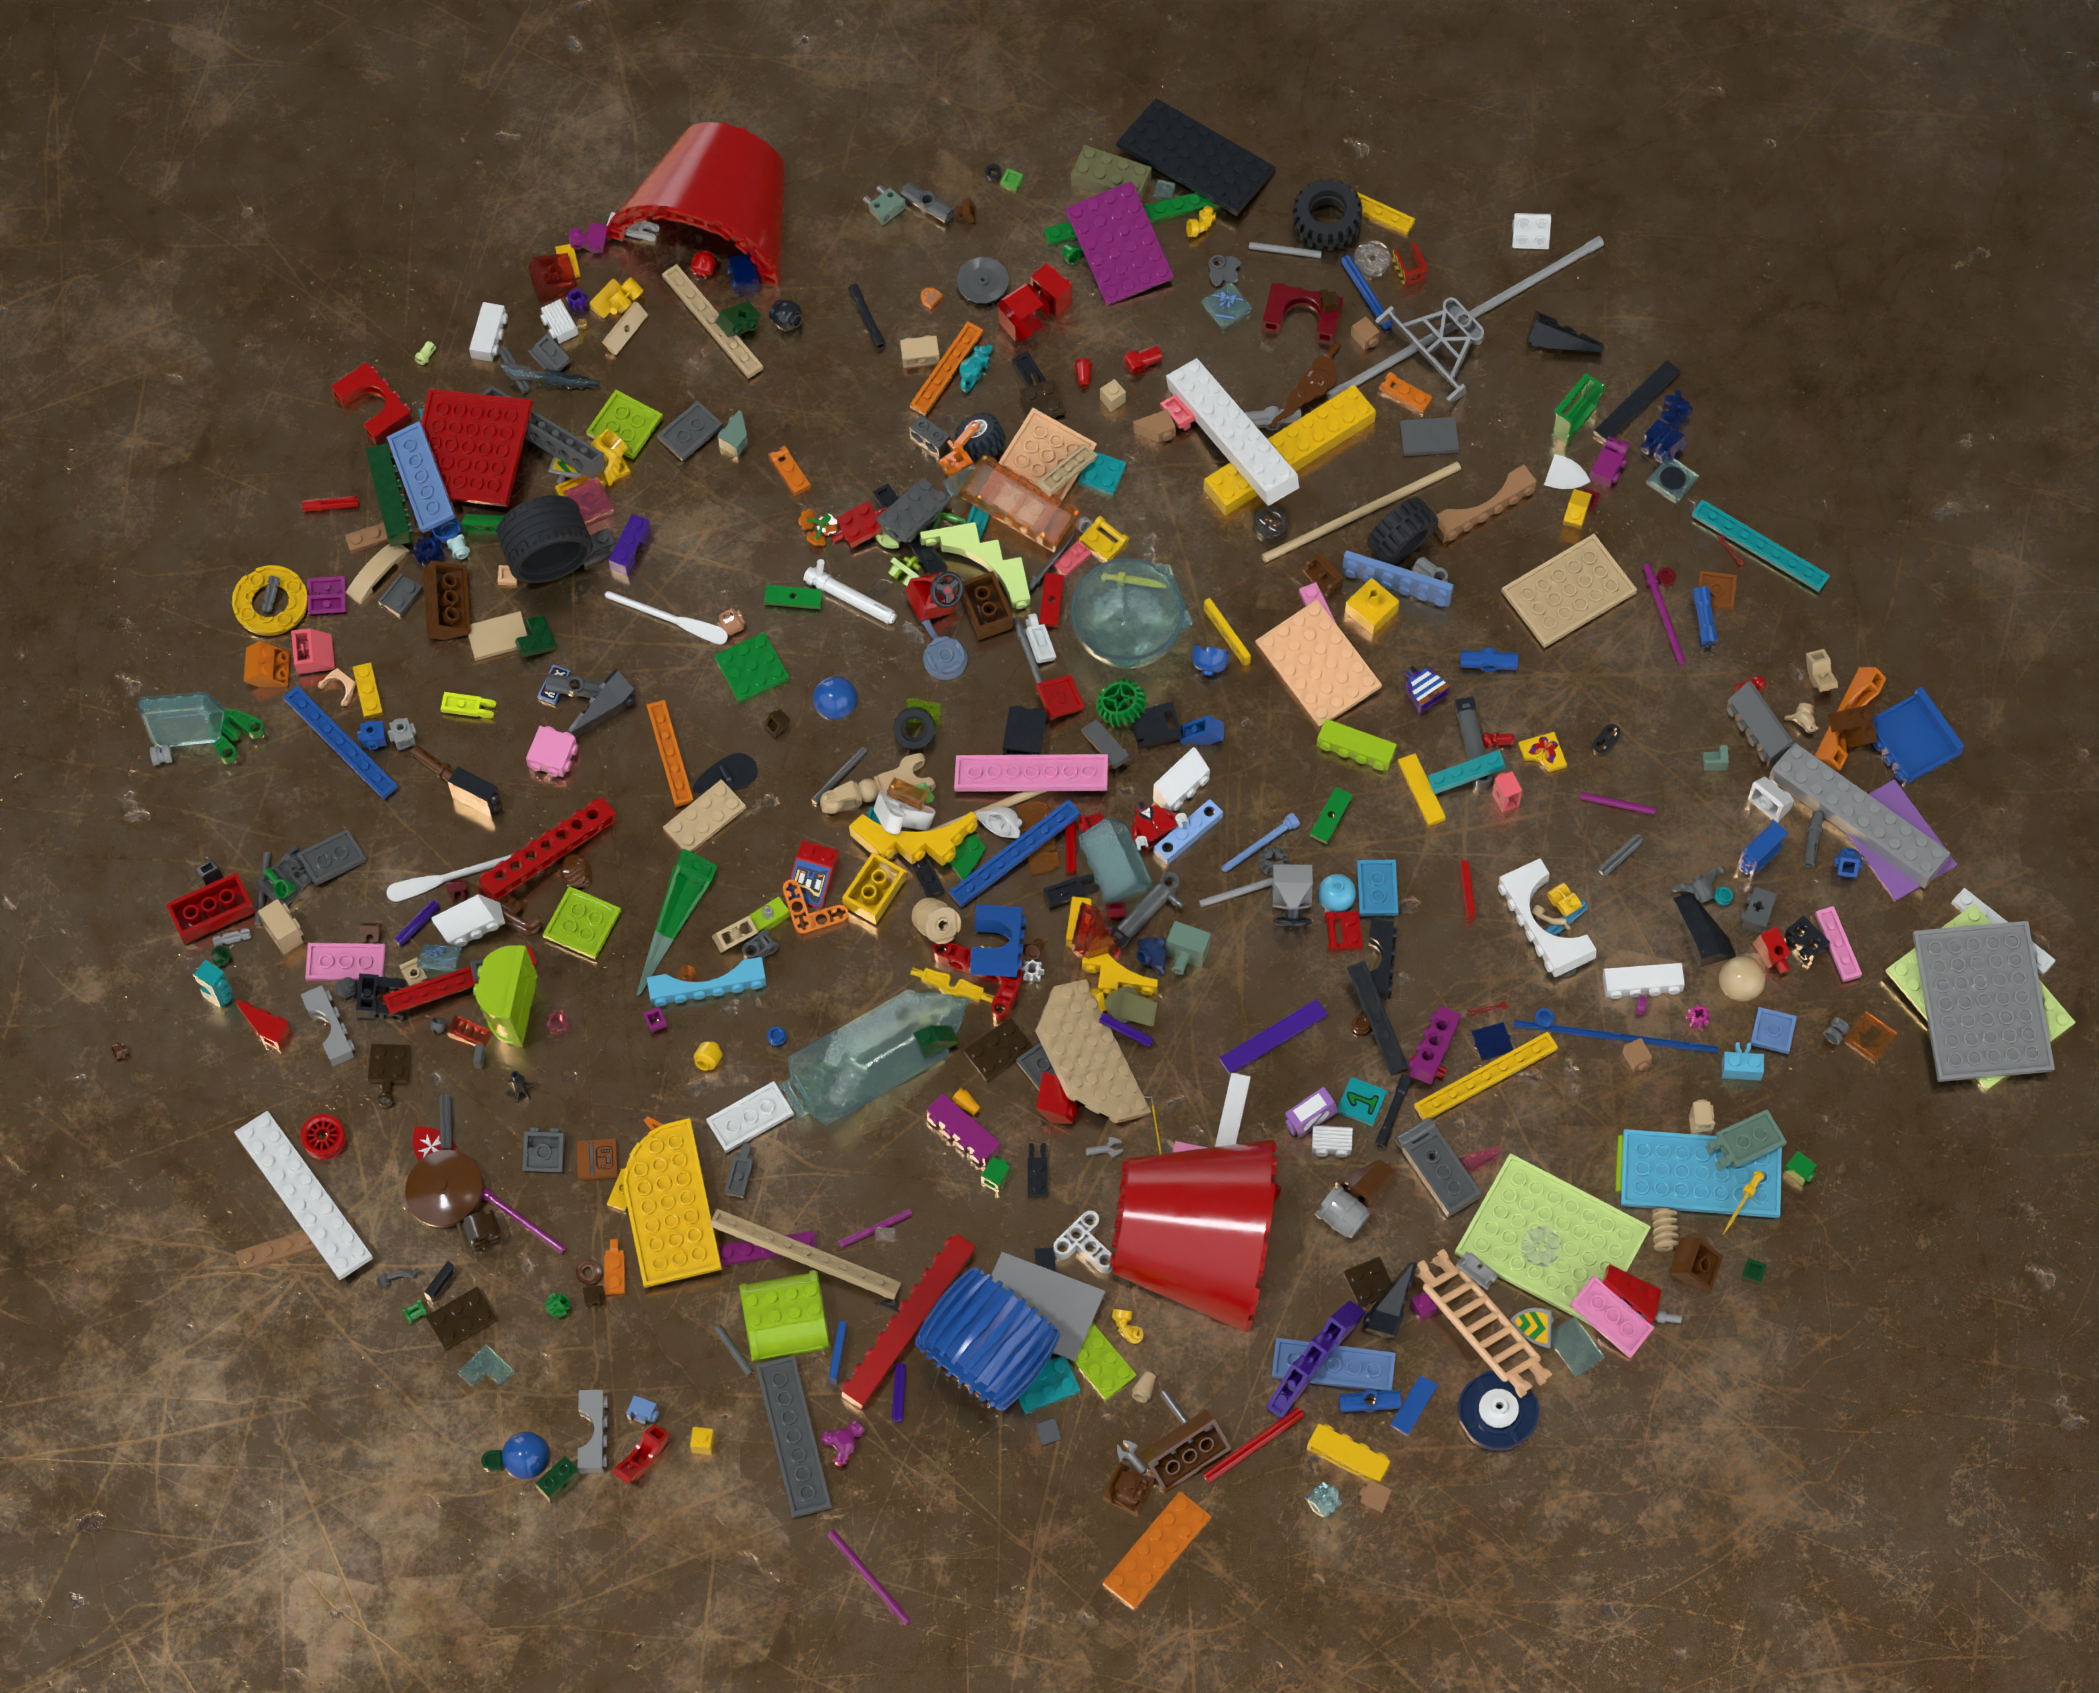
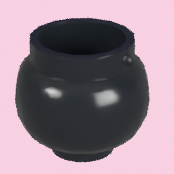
[769,299,802,331]

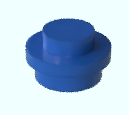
[767,1027,786,1046]

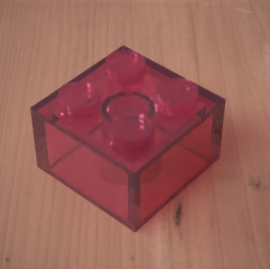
[564,477,613,527]

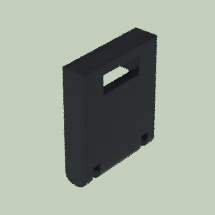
[1131,702,1183,750]

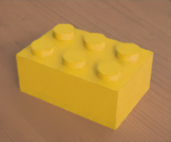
[842,852,906,925]

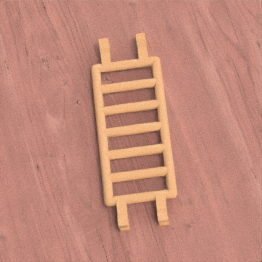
[1415,1249,1552,1398]

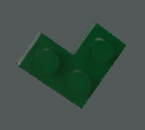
[515,615,558,657]

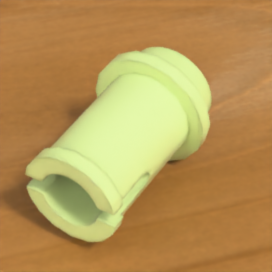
[415,341,436,365]

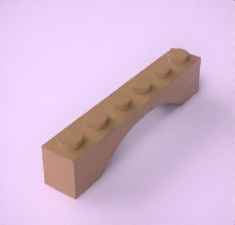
[1434,465,1537,543]

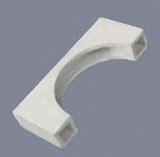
[1498,859,1597,977]

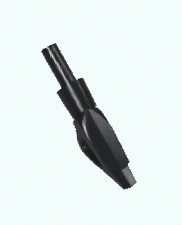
[874,1298,900,1313]

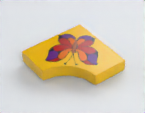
[1518,732,1567,773]

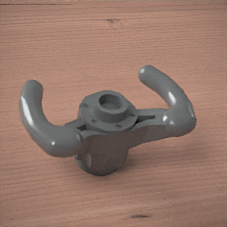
[1671,866,1725,903]

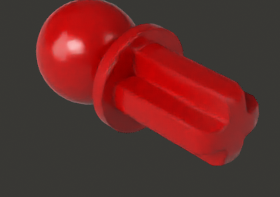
[1734,676,1766,692]
[1481,732,1515,748]

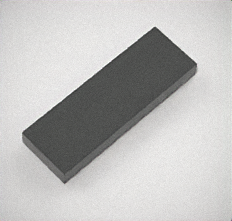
[1081,719,1130,769]

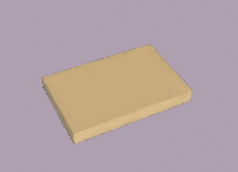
[468,611,527,661]

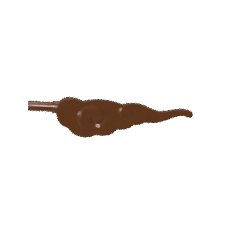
[1271,341,1341,429]

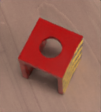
[1392,242,1427,287]

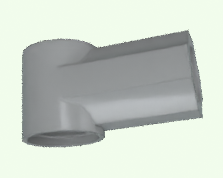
[1413,557,1448,582]

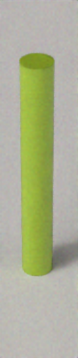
[1615,1135,1623,1193]

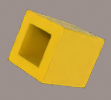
[690,1427,714,1455]

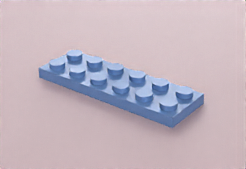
[387,421,456,533]
[1342,550,1454,607]
[1271,1338,1396,1392]

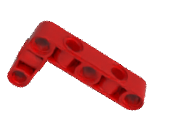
[933,942,1023,1022]

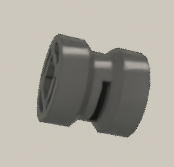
[1823,1017,1851,1045]

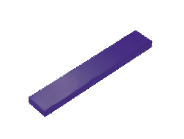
[1219,999,1327,1075]

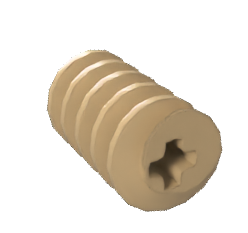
[1652,1208,1679,1252]

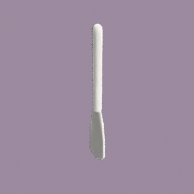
[605,591,728,645]
[386,854,512,902]

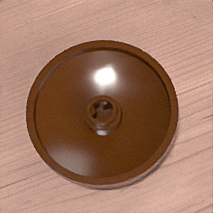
[405,1150,484,1228]

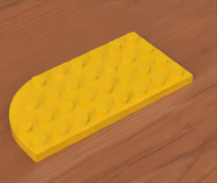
[623,1118,722,1288]

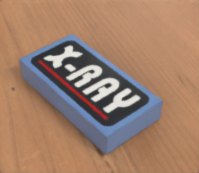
[538,664,571,705]

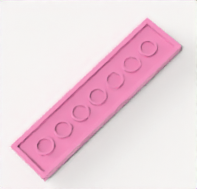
[954,754,1108,792]

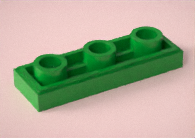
[764,585,822,609]
[1310,787,1353,844]

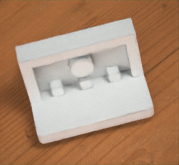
[1512,213,1551,249]

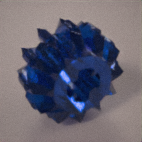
[412,535,445,567]

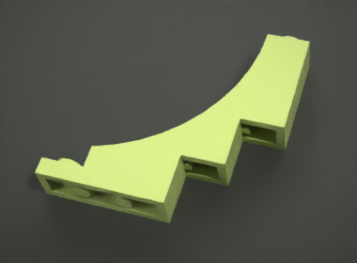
[920,522,1030,609]

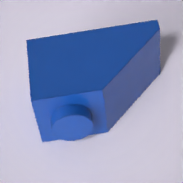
[1180,715,1224,745]

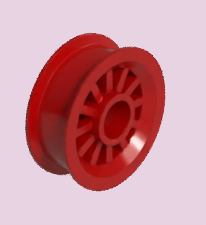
[300,1114,346,1160]

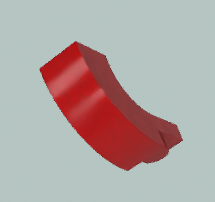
[612,1423,671,1484]

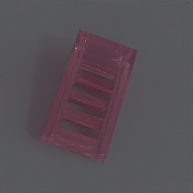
[1459,1145,1501,1174]

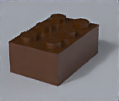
[961,571,1014,640]

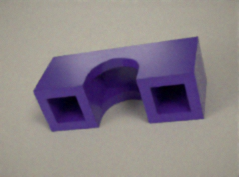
[609,514,651,576]

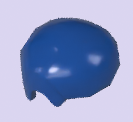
[432,518,462,544]

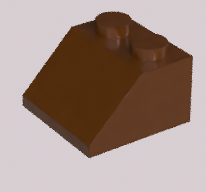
[1670,1237,1723,1291]

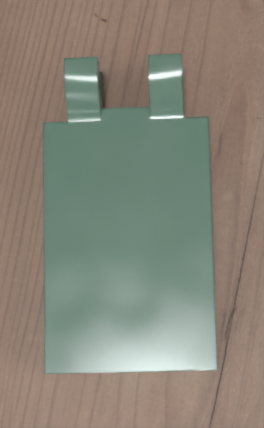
[1705,1109,1787,1171]

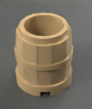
[912,897,961,944]

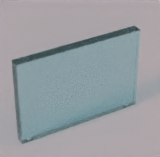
[1551,1317,1605,1377]

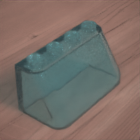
[138,692,225,747]
[1078,817,1154,903]

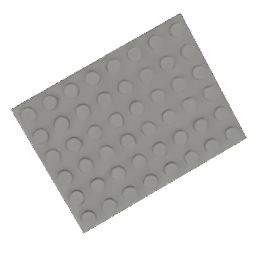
[1912,921,2055,1082]

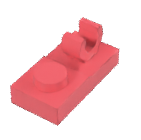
[1160,395,1195,431]
[1052,540,1092,578]

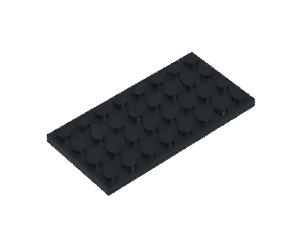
[1116,98,1276,216]

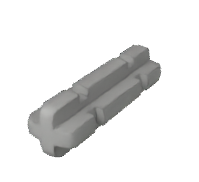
[212,927,251,947]

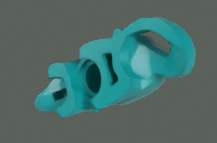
[959,345,993,393]

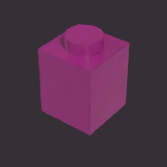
[1410,1292,1438,1323]

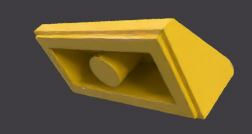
[590,279,621,319]

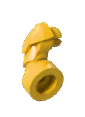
[1186,206,1216,237]
[1112,1309,1144,1344]

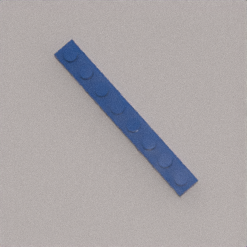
[283,685,398,800]
[949,799,1081,908]

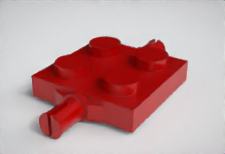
[831,500,887,548]

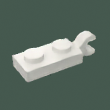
[1025,614,1056,663]

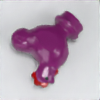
[821,1420,865,1467]

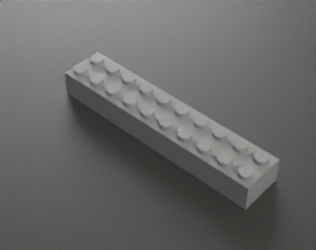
[1769,742,1951,889]

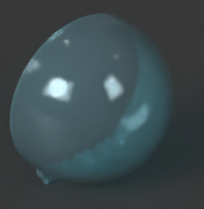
[1070,558,1193,669]

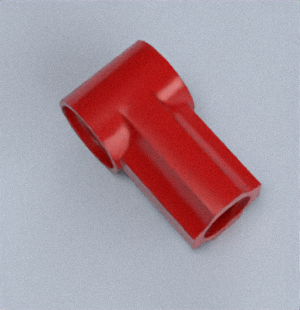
[1123,345,1163,375]

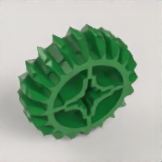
[1096,678,1147,728]

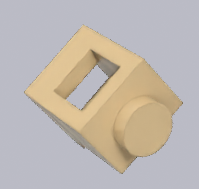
[399,957,428,986]

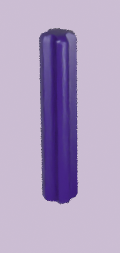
[394,900,440,946]
[1099,1013,1153,1047]
[892,1363,906,1422]

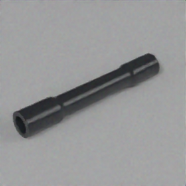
[848,284,886,349]
[1374,1075,1412,1149]

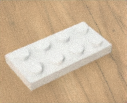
[706,1081,794,1153]

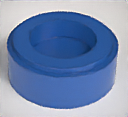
[1534,1008,1555,1027]

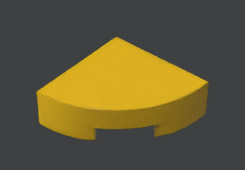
[1091,987,1106,1012]

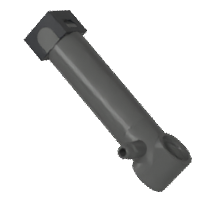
[1454,696,1492,791]
[1105,872,1184,954]

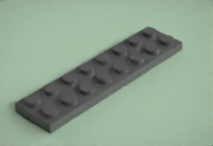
[755,1356,832,1518]

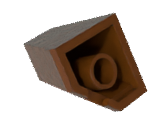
[1335,1159,1396,1209]

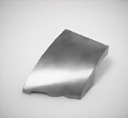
[255,845,312,906]

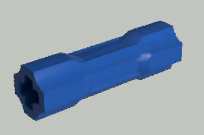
[1693,586,1718,645]

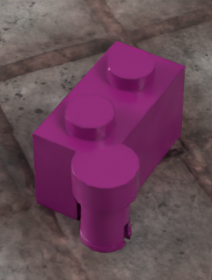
[1590,436,1630,488]

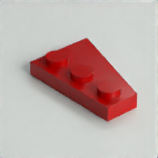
[1602,1264,1662,1325]

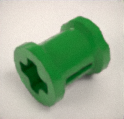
[402,1299,428,1324]

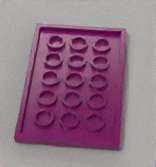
[1065,181,1174,306]

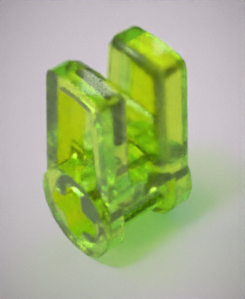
[906,698,942,724]

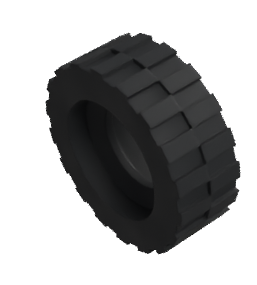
[893,706,935,750]

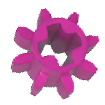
[1686,1004,1711,1030]

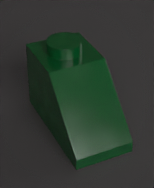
[913,1025,959,1059]

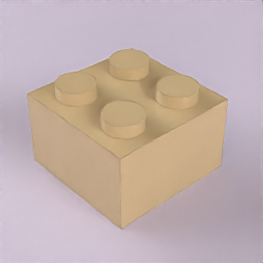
[258,899,303,955]

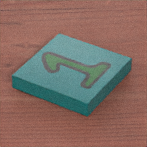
[1337,1077,1387,1127]

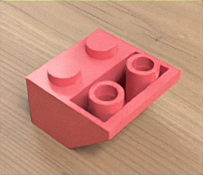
[291,628,335,674]

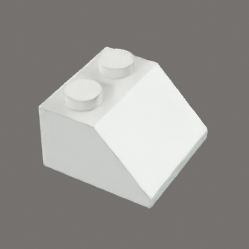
[1748,777,1794,823]

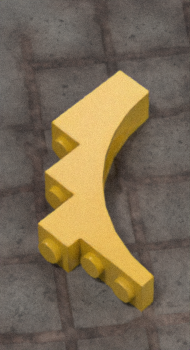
[849,812,978,866]
[1066,896,1158,997]

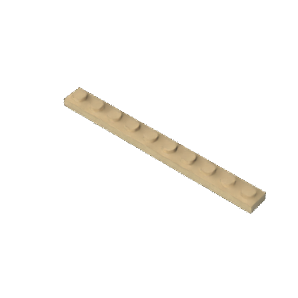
[710,1209,901,1300]

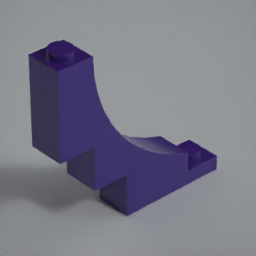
[1266,1300,1366,1418]

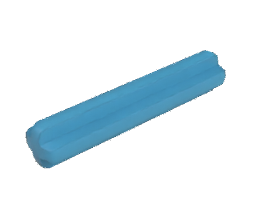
[1545,901,1588,936]

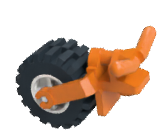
[938,412,1006,494]

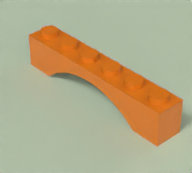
[1815,667,1887,771]

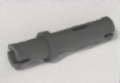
[1803,811,1824,868]

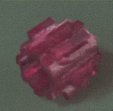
[545,1010,569,1035]

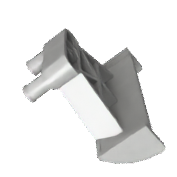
[1375,297,1485,402]

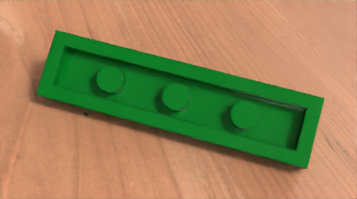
[462,514,504,535]

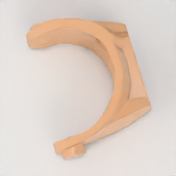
[318,668,356,707]

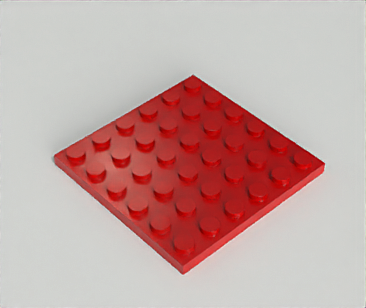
[404,389,533,507]

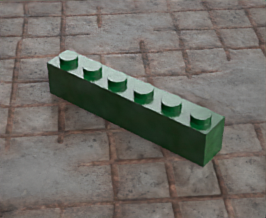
[366,443,414,547]

